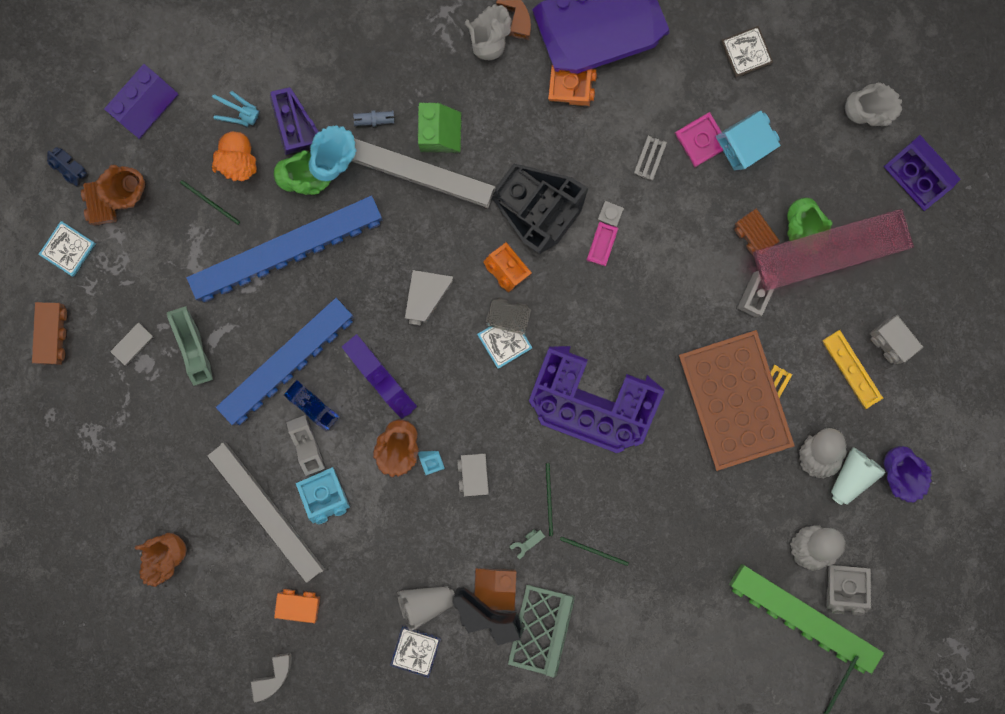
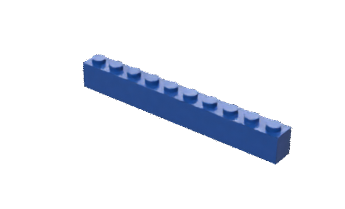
[186,196,383,303]

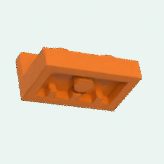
[483,242,532,292]

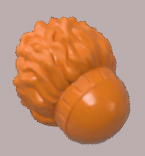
[212,131,257,181]

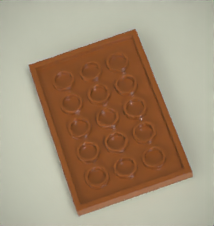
[679,330,794,471]

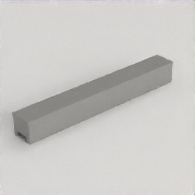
[352,138,496,208]
[208,442,325,583]

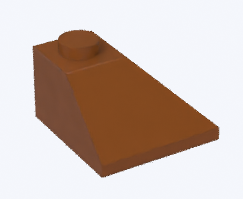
[475,568,516,611]

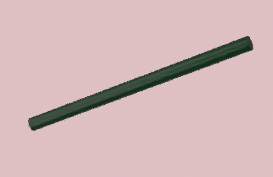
[180,180,240,225]
[546,463,553,536]
[560,536,629,566]
[824,655,859,714]

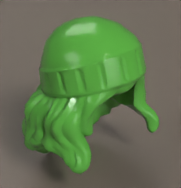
[274,151,331,195]
[787,198,832,256]

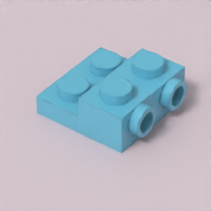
[296,467,350,524]

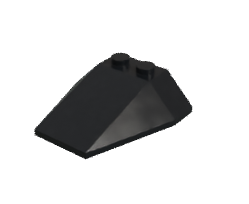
[492,163,588,254]

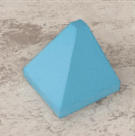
[418,451,445,475]

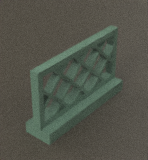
[508,585,575,677]

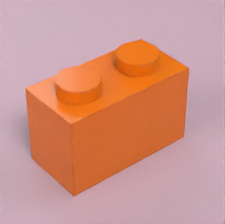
[274,589,320,623]

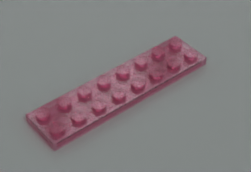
[753,209,914,291]

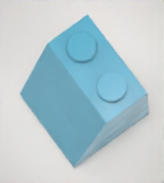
[715,110,781,171]

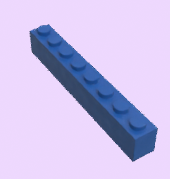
[216,298,354,426]

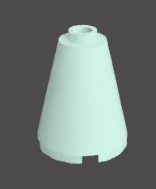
[831,447,885,505]

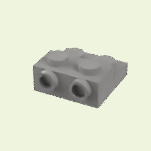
[827,565,871,616]

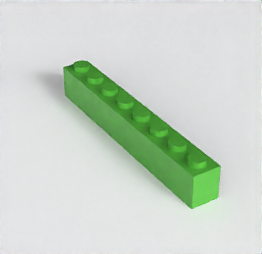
[729,564,884,674]

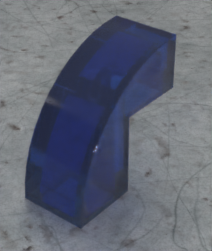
[284,380,339,432]

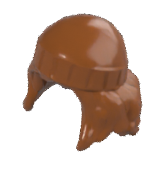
[96,165,145,210]
[373,420,419,477]
[135,533,186,587]

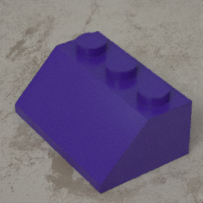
[104,64,179,139]
[884,135,961,211]

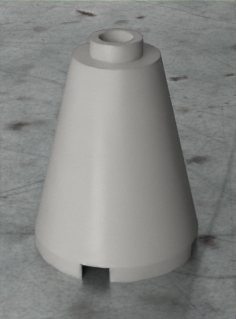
[397,586,455,631]

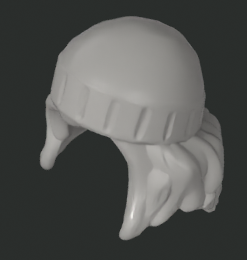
[465,4,512,60]
[845,82,902,126]
[799,428,847,479]
[790,525,845,571]

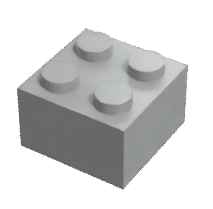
[870,315,923,364]

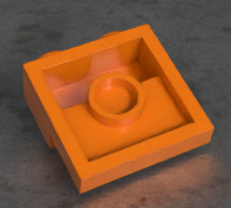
[548,66,597,106]

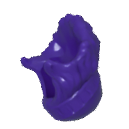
[884,446,932,503]

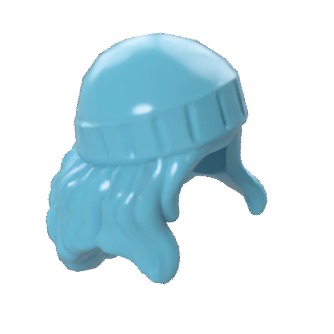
[309,125,357,181]

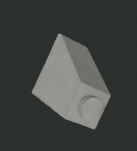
[405,270,453,325]

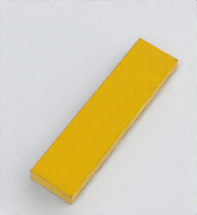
[822,330,883,409]

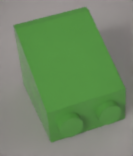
[418,103,461,153]

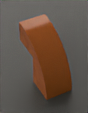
[496,0,531,40]

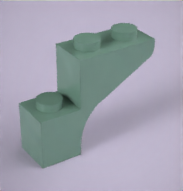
[167,306,213,386]

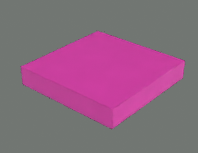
[675,112,723,167]

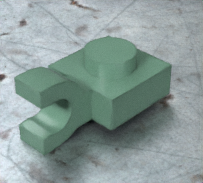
[509,529,545,559]

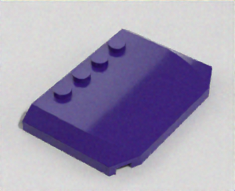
[532,0,669,74]

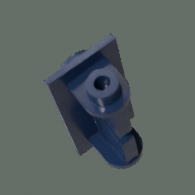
[47,147,87,187]

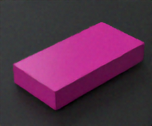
[587,222,618,267]

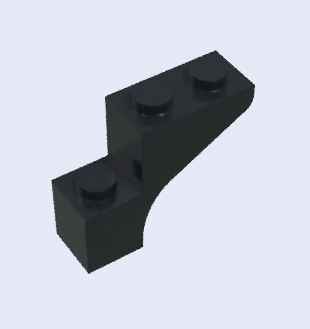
[453,587,524,645]

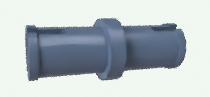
[353,110,394,127]

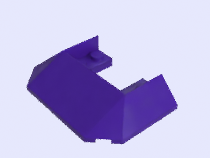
[529,346,665,453]

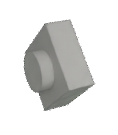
[598,201,624,227]

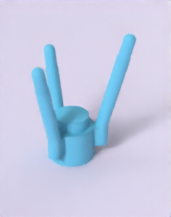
[212,91,259,127]

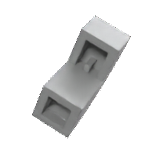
[286,415,325,476]
[251,653,291,702]

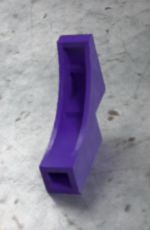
[341,334,417,419]

